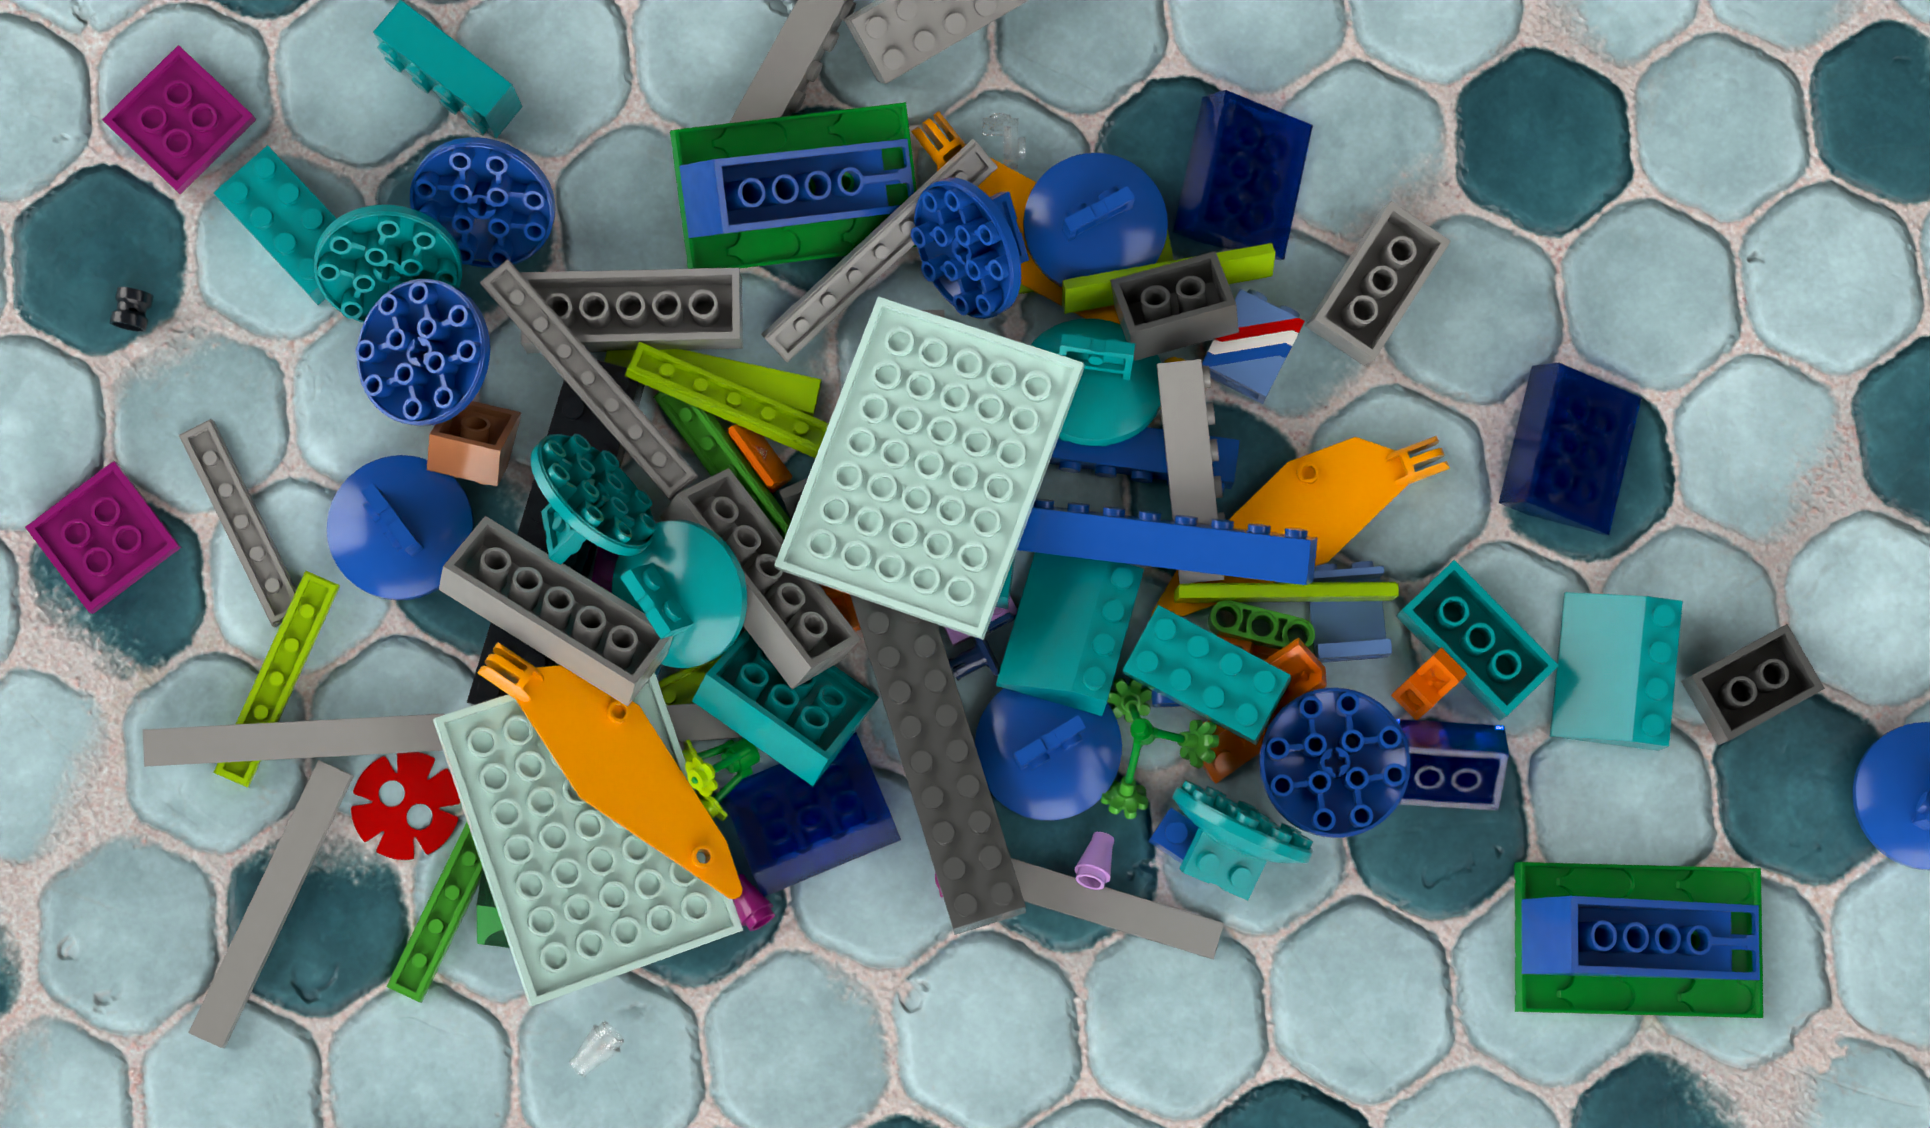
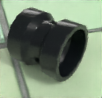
[110,287,154,332]

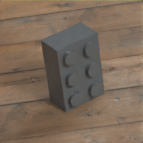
[1110,251,1239,361]
[1681,624,1825,745]

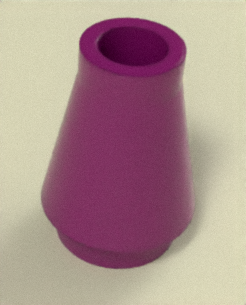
[733,874,775,931]

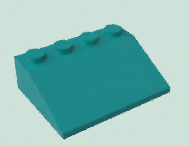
[996,552,1144,716]
[1549,592,1683,751]
[692,630,879,786]

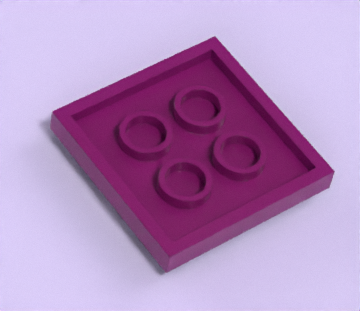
[102,45,256,194]
[25,461,182,614]

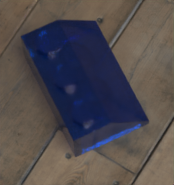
[1396,719,1509,811]

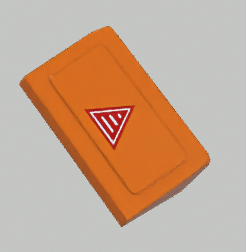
[728,424,792,493]

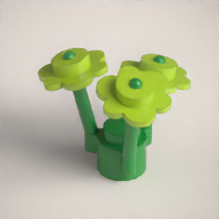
[682,738,760,822]

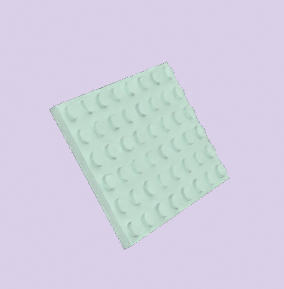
[774,296,1085,640]
[433,672,743,1007]

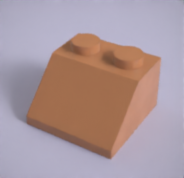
[427,401,521,486]

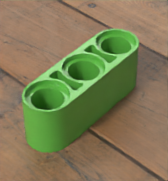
[1208,600,1315,650]

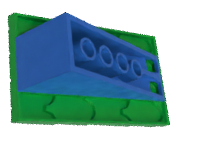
[670,102,917,269]
[1514,862,1763,1018]

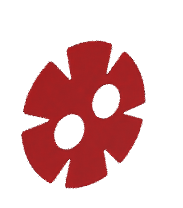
[351,752,460,860]

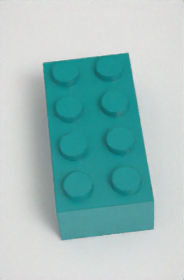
[373,0,523,139]
[213,145,337,305]
[1396,560,1559,721]
[1123,605,1291,745]

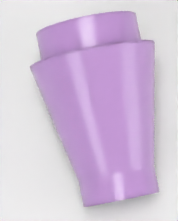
[1075,832,1114,890]

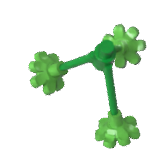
[1100,678,1219,819]

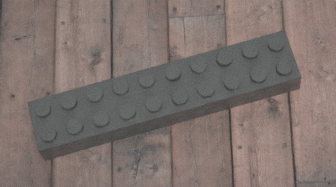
[850,595,1026,935]

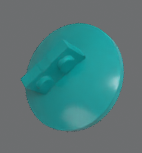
[314,205,462,323]
[1030,318,1161,446]
[530,434,657,565]
[612,520,748,668]
[1172,780,1313,901]

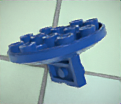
[410,137,556,268]
[1023,153,1168,287]
[911,177,1029,319]
[356,279,490,426]
[327,455,474,600]
[975,688,1122,821]
[1259,688,1411,838]
[1853,722,1930,870]

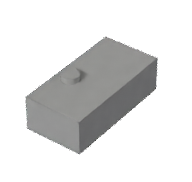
[1305,201,1451,366]

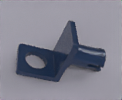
[948,612,1016,681]

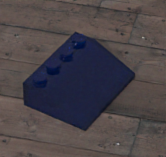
[1173,90,1313,261]
[1499,363,1642,535]
[720,732,901,897]

